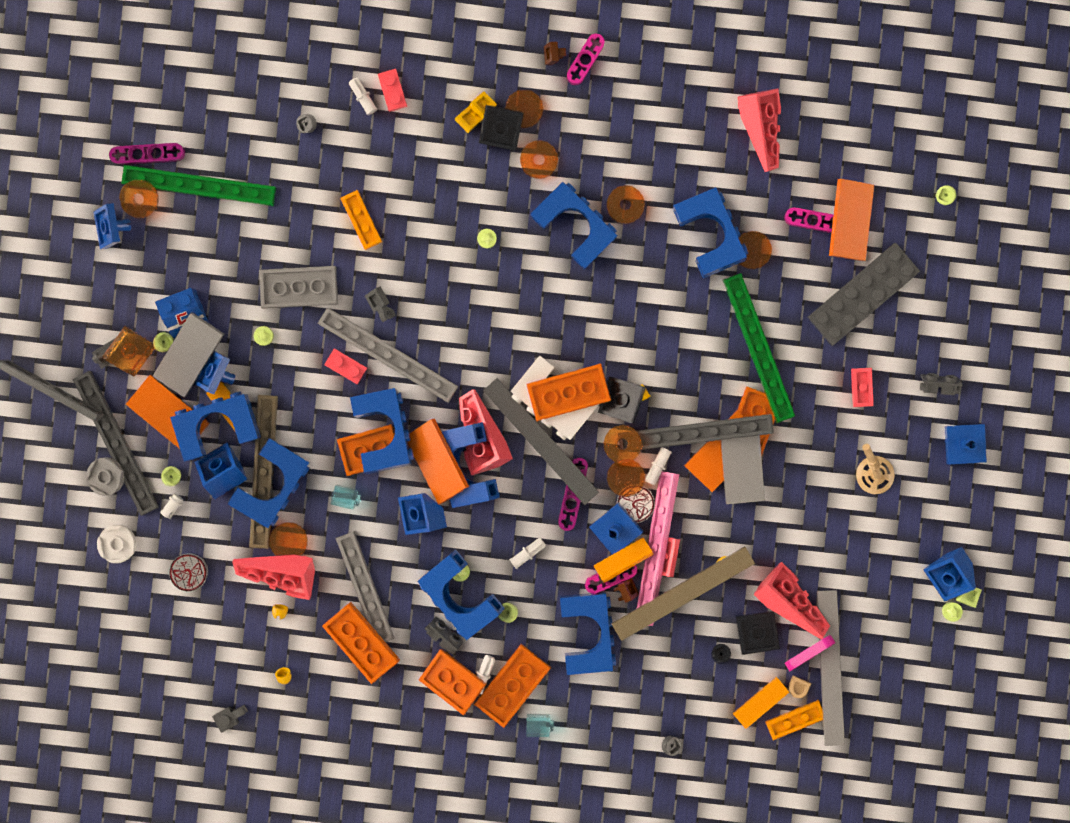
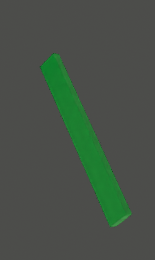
[121,165,276,206]
[722,273,795,423]

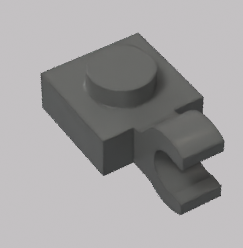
[365,286,396,322]
[212,704,248,733]

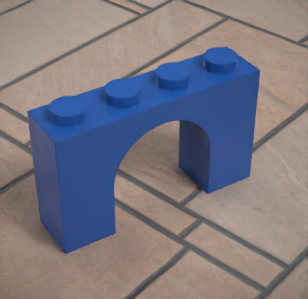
[530,182,618,270]
[673,188,748,278]
[350,388,414,474]
[170,391,261,462]
[441,422,500,508]
[227,438,310,528]
[417,549,505,641]
[560,592,616,675]

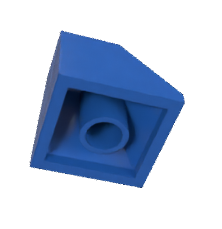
[398,493,447,535]
[923,547,976,602]

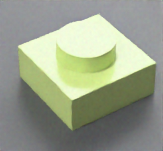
[956,588,982,608]

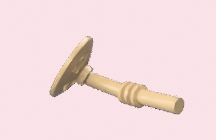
[856,444,895,494]

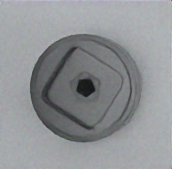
[296,114,317,133]
[662,736,682,756]

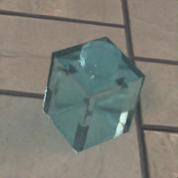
[330,485,361,510]
[526,714,554,737]

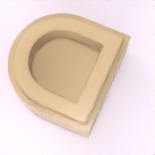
[788,675,811,698]

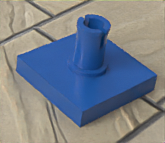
[93,203,131,249]
[194,351,235,394]
[945,424,987,464]
[589,502,643,555]

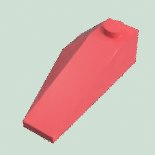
[738,89,781,172]
[459,389,513,475]
[232,555,315,600]
[754,562,830,639]

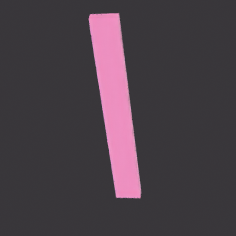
[637,471,679,626]

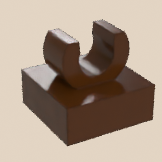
[544,42,566,65]
[614,578,639,603]

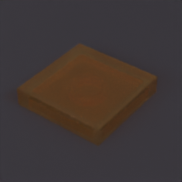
[102,326,155,377]

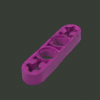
[109,143,185,165]
[558,458,588,531]

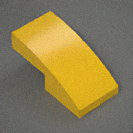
[455,91,497,133]

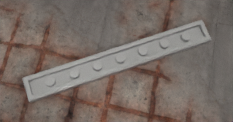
[317,307,458,403]
[817,590,845,746]

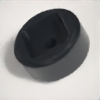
[711,644,731,664]

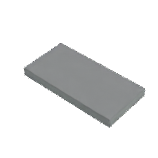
[259,266,338,309]
[153,312,224,398]
[721,435,765,504]

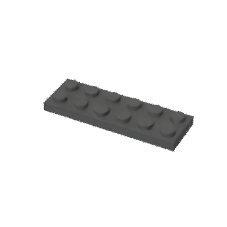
[807,242,920,346]

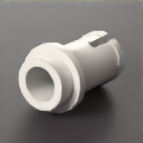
[160,494,183,519]

